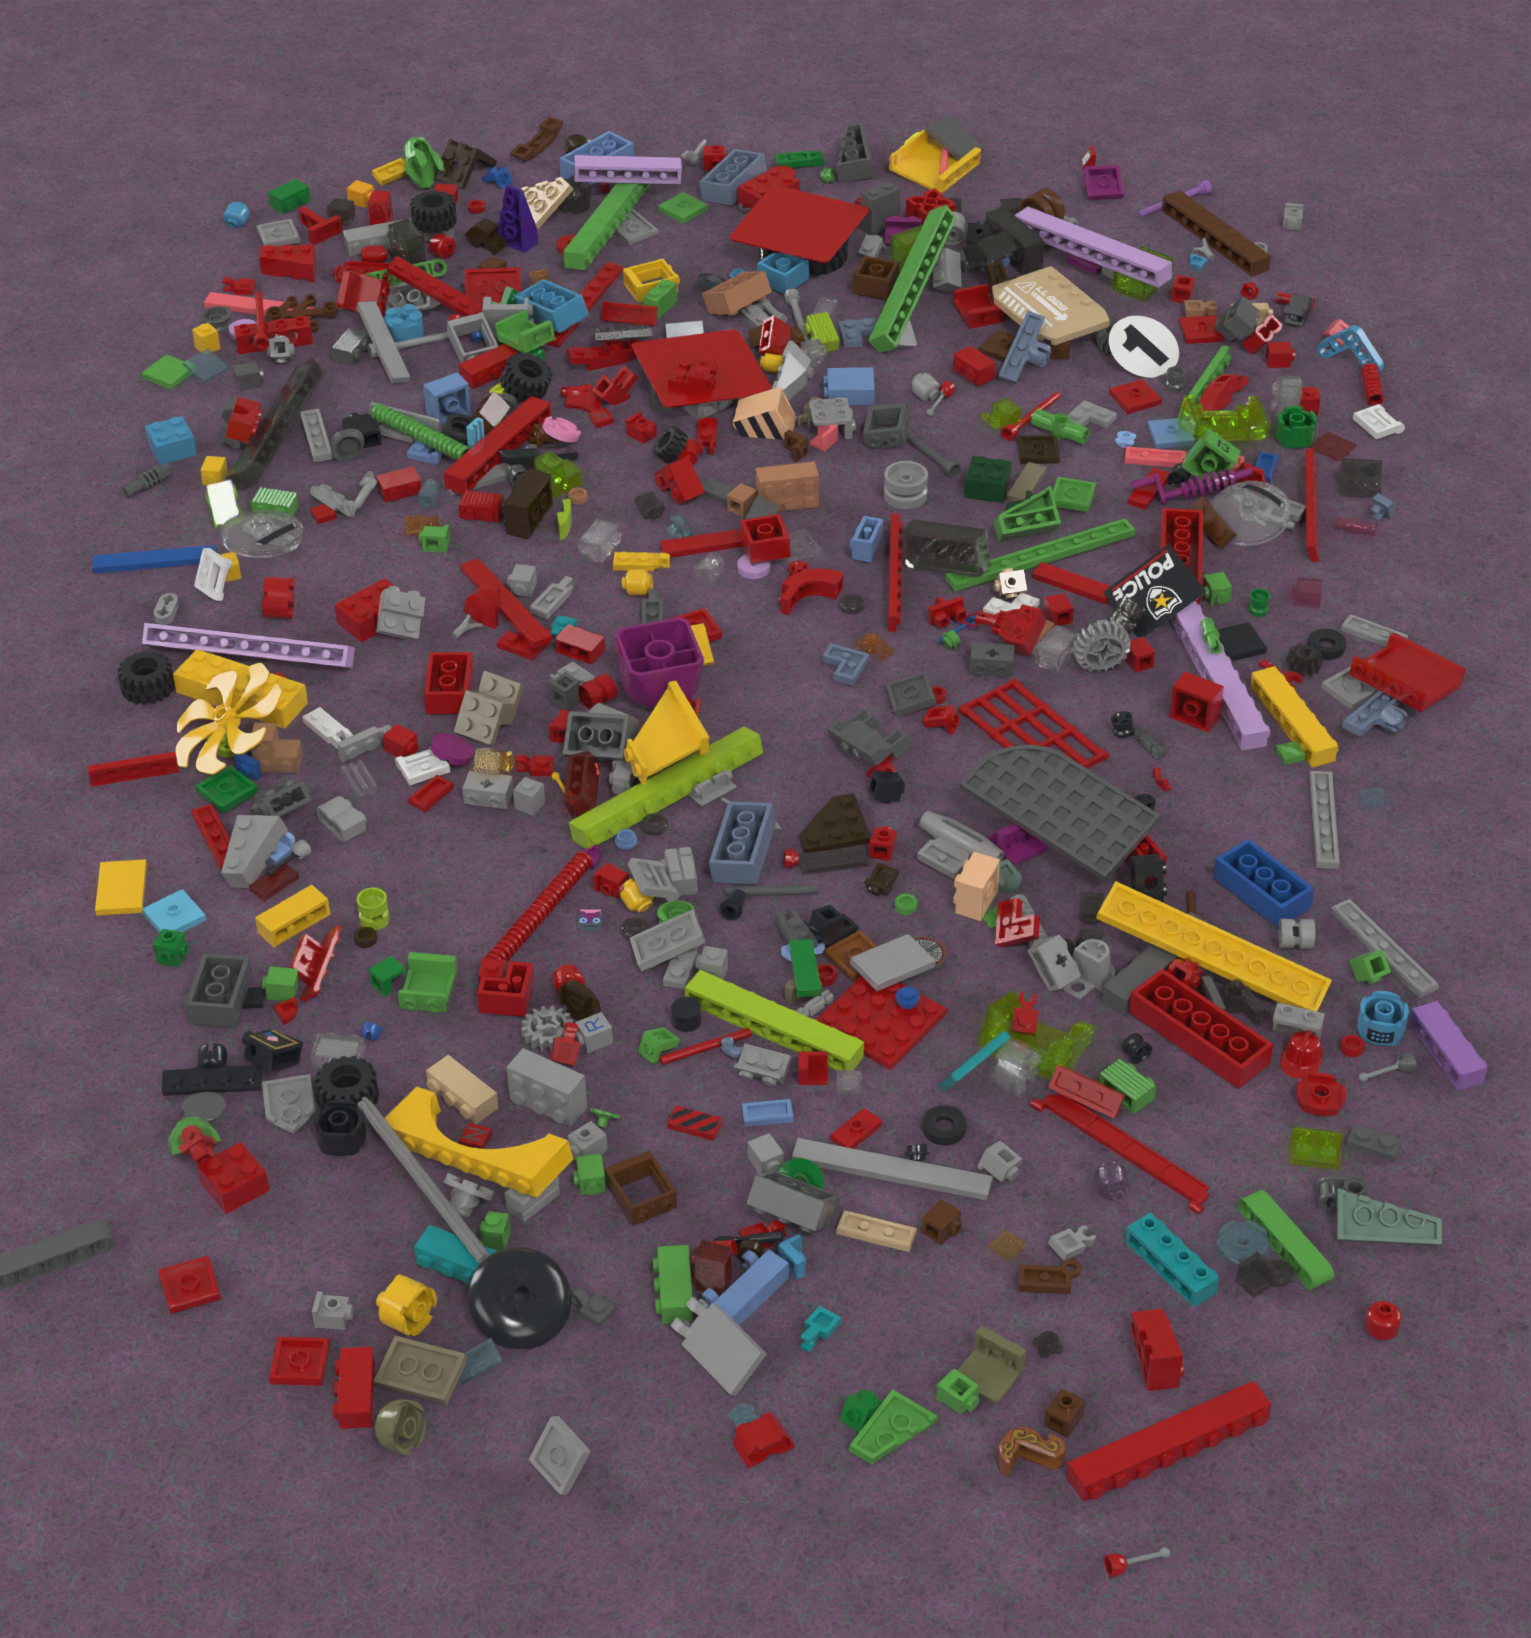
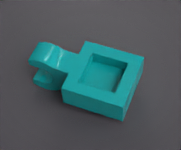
[550,615,577,645]
[800,1305,841,1352]

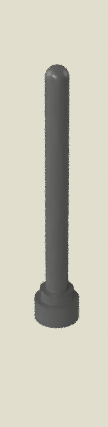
[906,432,961,478]

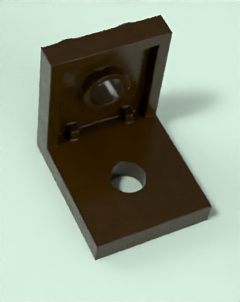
[434,139,497,189]

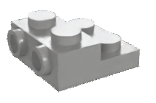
[376,586,426,641]

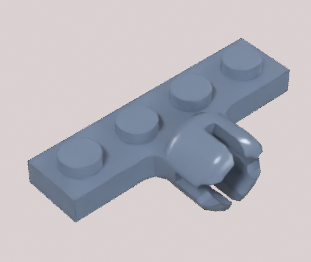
[998,310,1051,384]
[1342,691,1407,737]

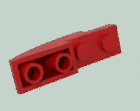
[566,339,640,371]
[1195,374,1249,416]

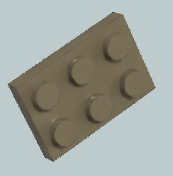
[373,1336,468,1405]

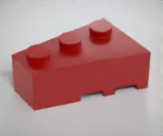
[259,244,317,283]
[1130,1308,1184,1391]

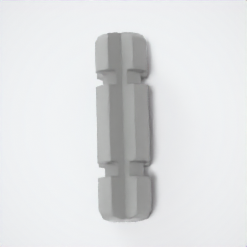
[795,990,834,1017]

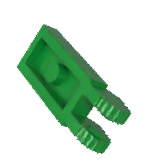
[774,150,825,168]

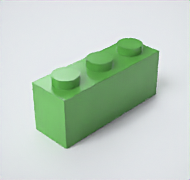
[653,1245,693,1324]

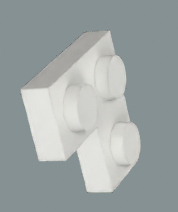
[983,593,1039,615]

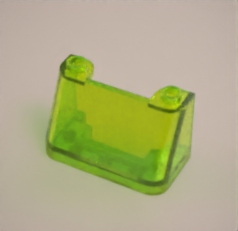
[1177,395,1271,441]
[979,991,1097,1080]

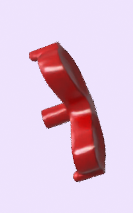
[1153,767,1172,791]

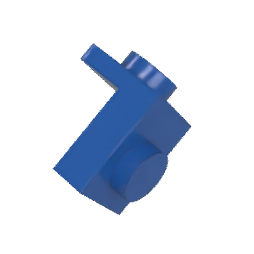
[482,166,513,189]
[234,749,262,781]

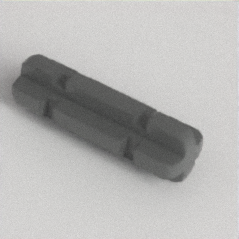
[1133,727,1165,759]

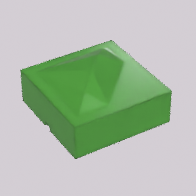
[1276,741,1305,765]

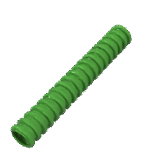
[372,403,470,460]

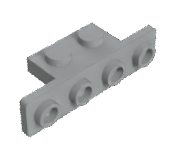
[369,402,441,443]

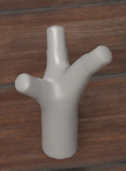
[1194,238,1215,260]
[451,614,483,639]

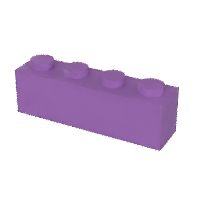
[1409,1001,1487,1091]

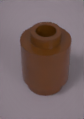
[788,326,806,350]

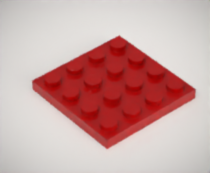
[816,975,947,1070]

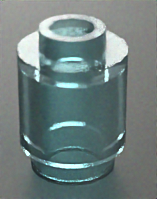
[417,479,441,508]

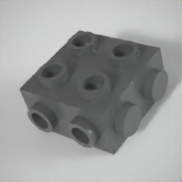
[249,779,311,816]

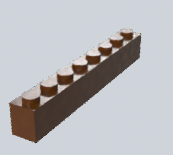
[1162,190,1271,277]

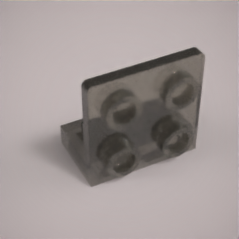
[1339,458,1382,498]

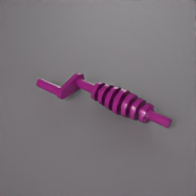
[1131,467,1253,505]

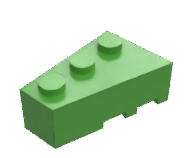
[993,485,1061,542]

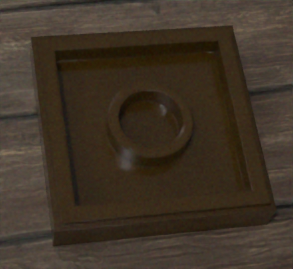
[1017,435,1060,464]

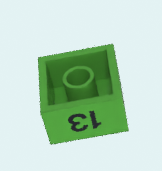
[1181,429,1241,489]

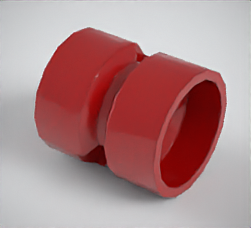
[578,673,618,710]

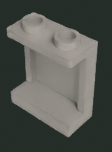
[483,297,534,337]

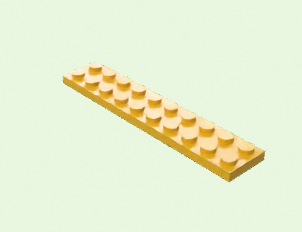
[1096,881,1332,1012]

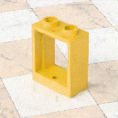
[623,259,680,303]

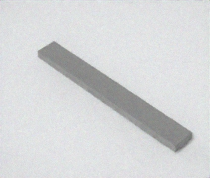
[792,1138,993,1201]

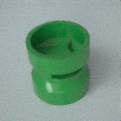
[1248,588,1271,617]

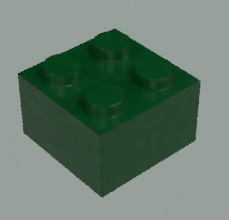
[964,456,1012,503]

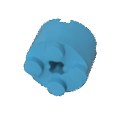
[385,304,424,343]

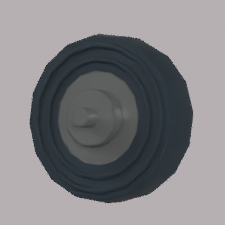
[697,273,726,291]

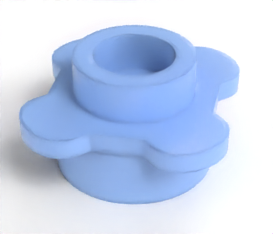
[1115,431,1136,448]

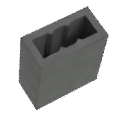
[861,181,900,236]

